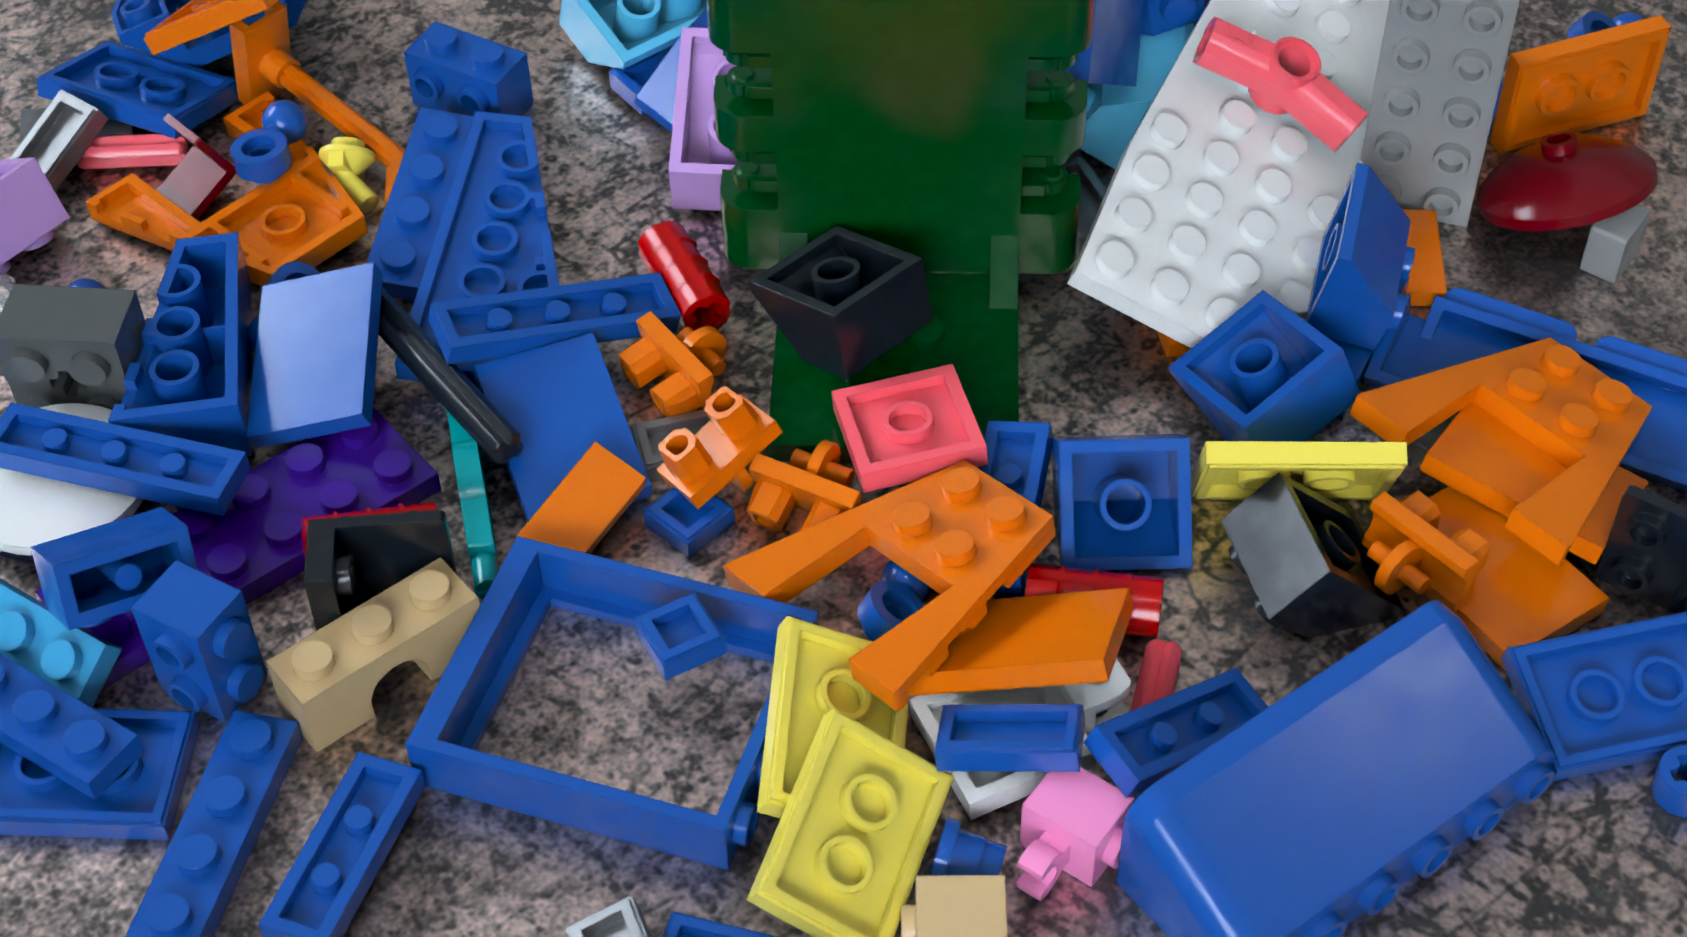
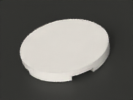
[0,403,144,556]

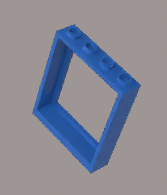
[405,536,819,871]

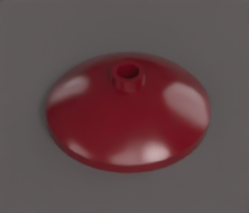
[1476,131,1658,231]

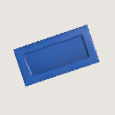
[934,704,1085,772]

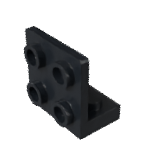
[1595,485,1687,613]
[304,510,457,631]

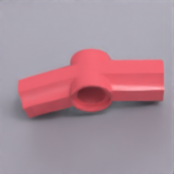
[1193,16,1369,152]

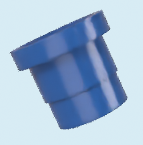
[928,817,1007,876]

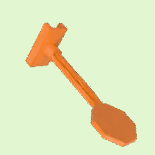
[229,1,405,208]

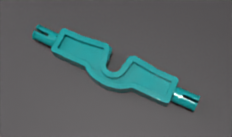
[447,411,500,599]

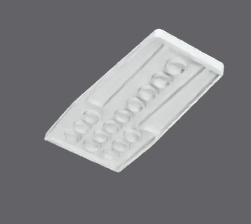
[1067,0,1390,348]

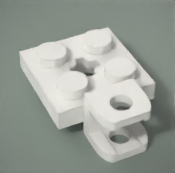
[909,658,1131,820]

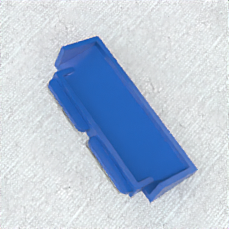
[1363,288,1687,492]

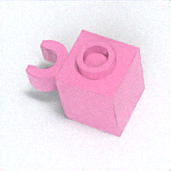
[1016,767,1135,901]

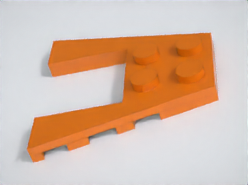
[85,91,368,286]
[1349,337,1653,566]
[723,460,1056,712]

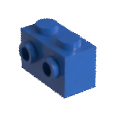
[404,21,534,117]
[31,507,198,630]
[131,560,268,723]

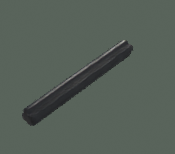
[378,286,523,464]

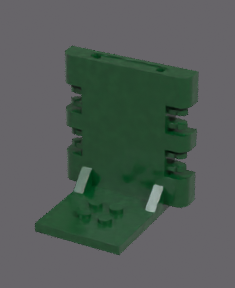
[706,0,1095,463]

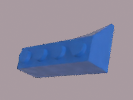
[108,232,252,456]

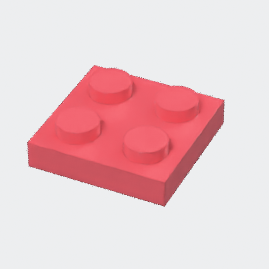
[831,364,988,493]

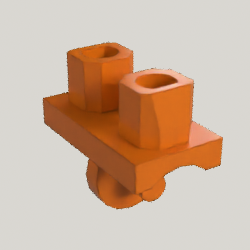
[617,311,727,418]
[656,386,783,510]
[747,439,862,532]
[1362,490,1490,613]

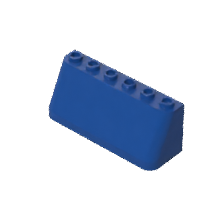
[1116,600,1555,937]

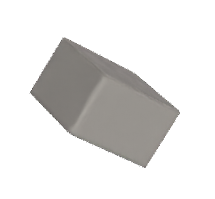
[1580,204,1652,284]

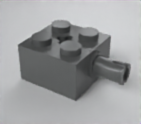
[0,284,146,410]

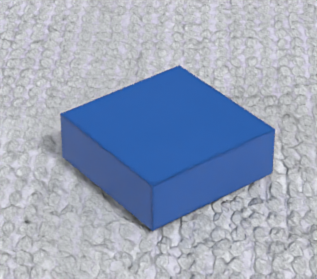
[643,487,735,558]
[633,592,727,681]

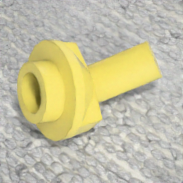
[318,137,379,213]

